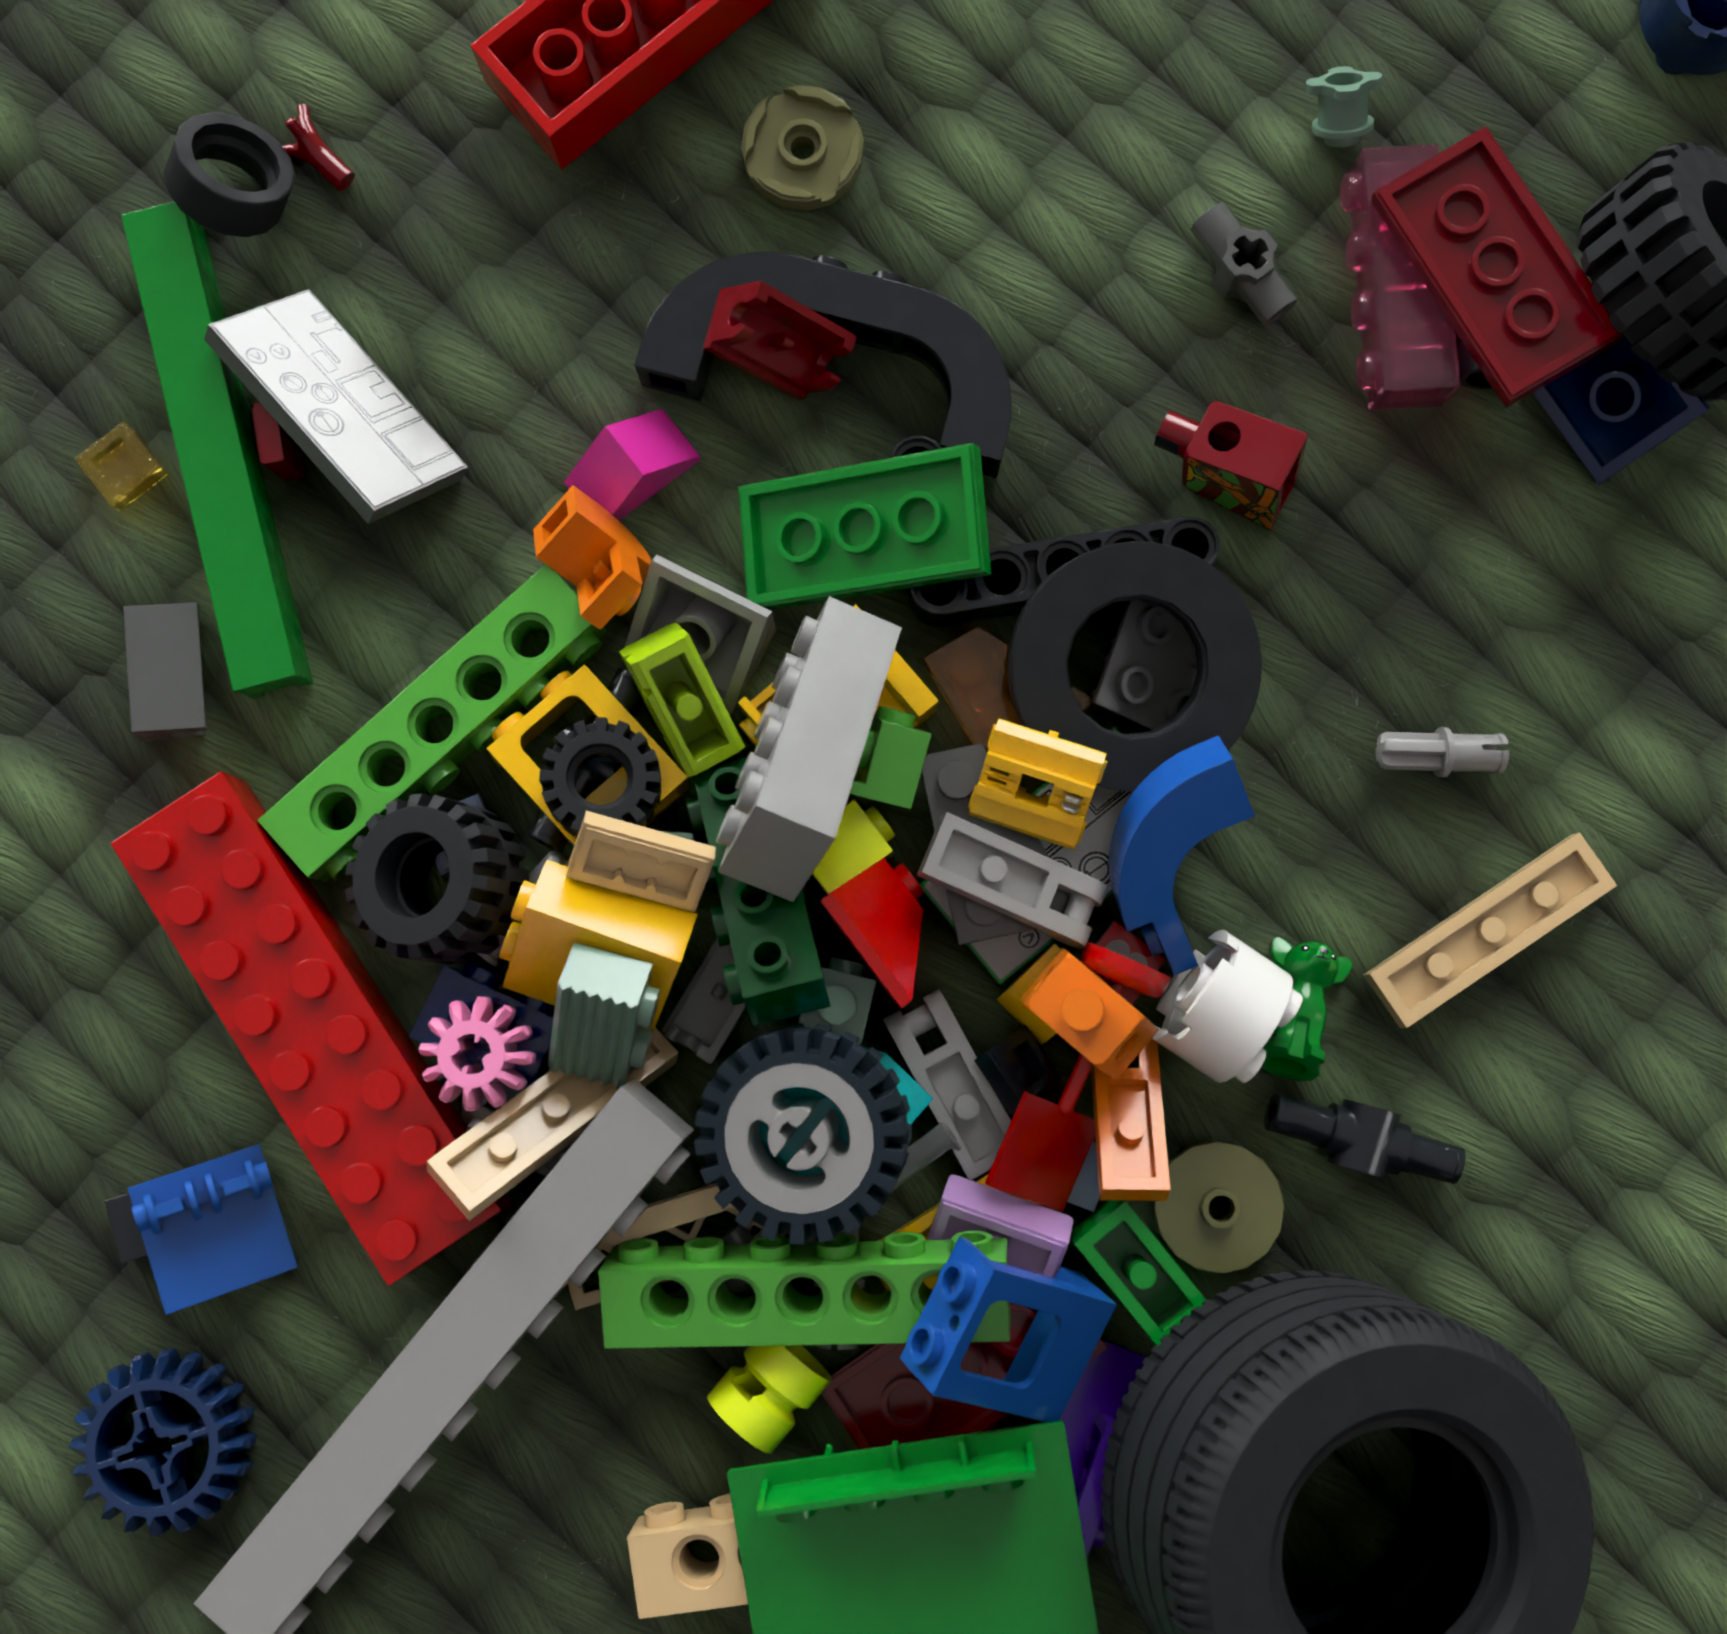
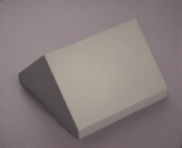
[621,555,776,714]

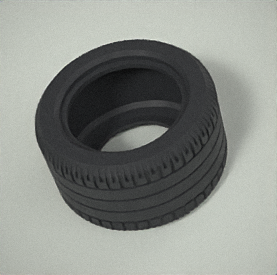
[1101,1271,1594,1634]

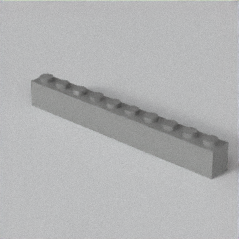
[194,1079,694,1634]

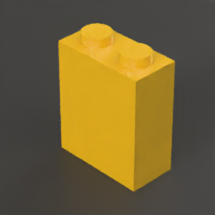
[499,859,698,1031]

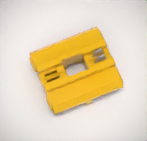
[968,718,1108,850]

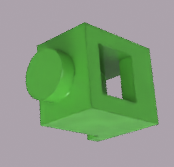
[849,705,932,809]

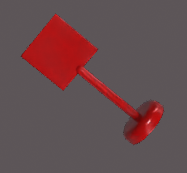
[985,942,1171,1213]

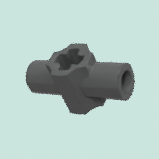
[1191,202,1298,327]

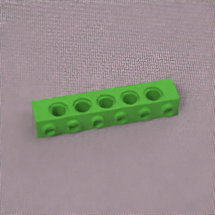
[257,564,607,882]
[598,1231,1011,1349]

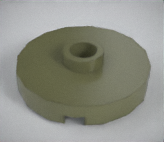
[741,85,864,211]
[1151,1140,1284,1274]

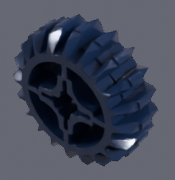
[68,1348,258,1537]

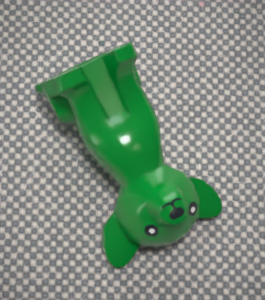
[1261,937,1352,1081]

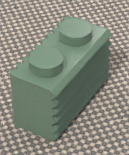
[548,942,661,1090]

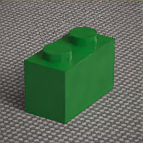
[1070,1200,1206,1346]

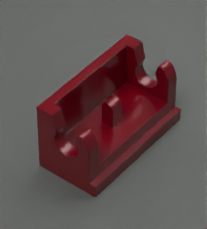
[703,281,857,400]

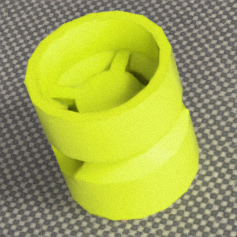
[707,1345,832,1454]

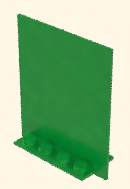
[727,1420,1099,1634]

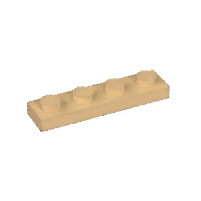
[1363,832,1617,1028]
[427,1027,679,1221]

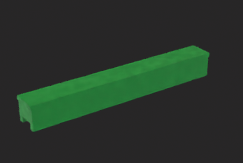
[121,201,313,699]

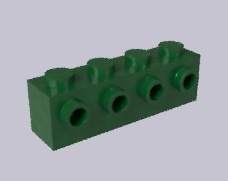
[686,757,831,1026]

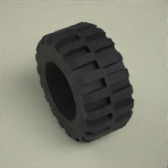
[1577,142,1727,401]

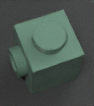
[798,956,876,1045]

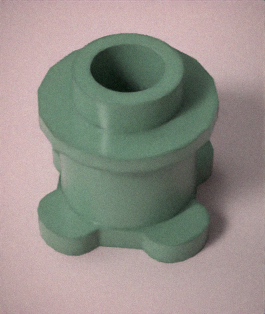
[1306,66,1382,147]

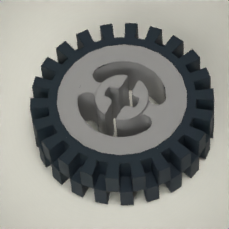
[694,1023,912,1245]

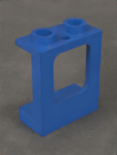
[899,1236,1117,1422]

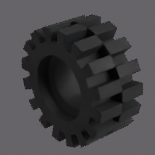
[539,717,662,836]

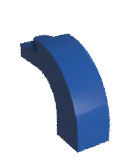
[1108,735,1255,975]

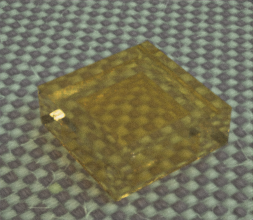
[74,421,168,512]

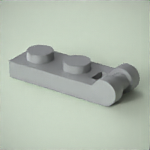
[917,812,1109,949]
[883,989,1011,1180]

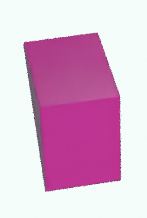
[564,409,701,521]

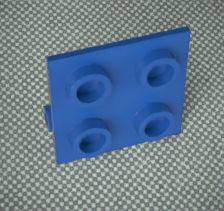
[127,1144,298,1315]

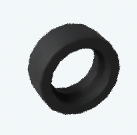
[163,112,295,237]

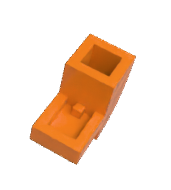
[533,485,652,630]

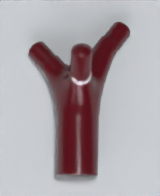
[281,104,355,191]

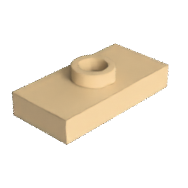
[566,811,716,912]

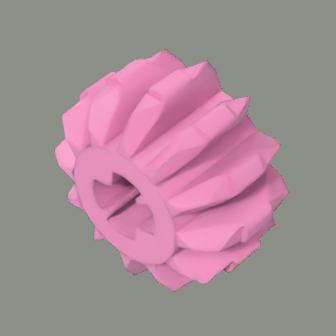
[419,996,536,1111]

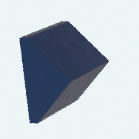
[1533,336,1710,485]

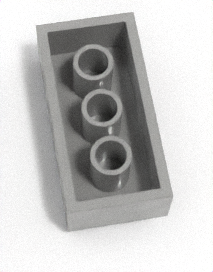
[716,596,902,902]

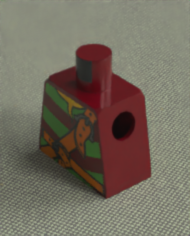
[1154,401,1308,531]

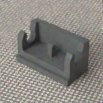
[123,602,208,743]
[661,938,748,1065]

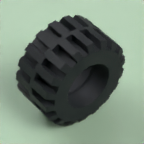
[345,794,529,965]

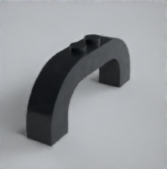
[635,252,1012,478]

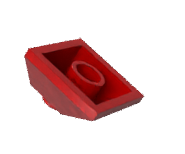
[820,858,925,1010]

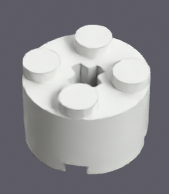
[1152,930,1303,1083]

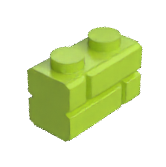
[619,622,745,777]

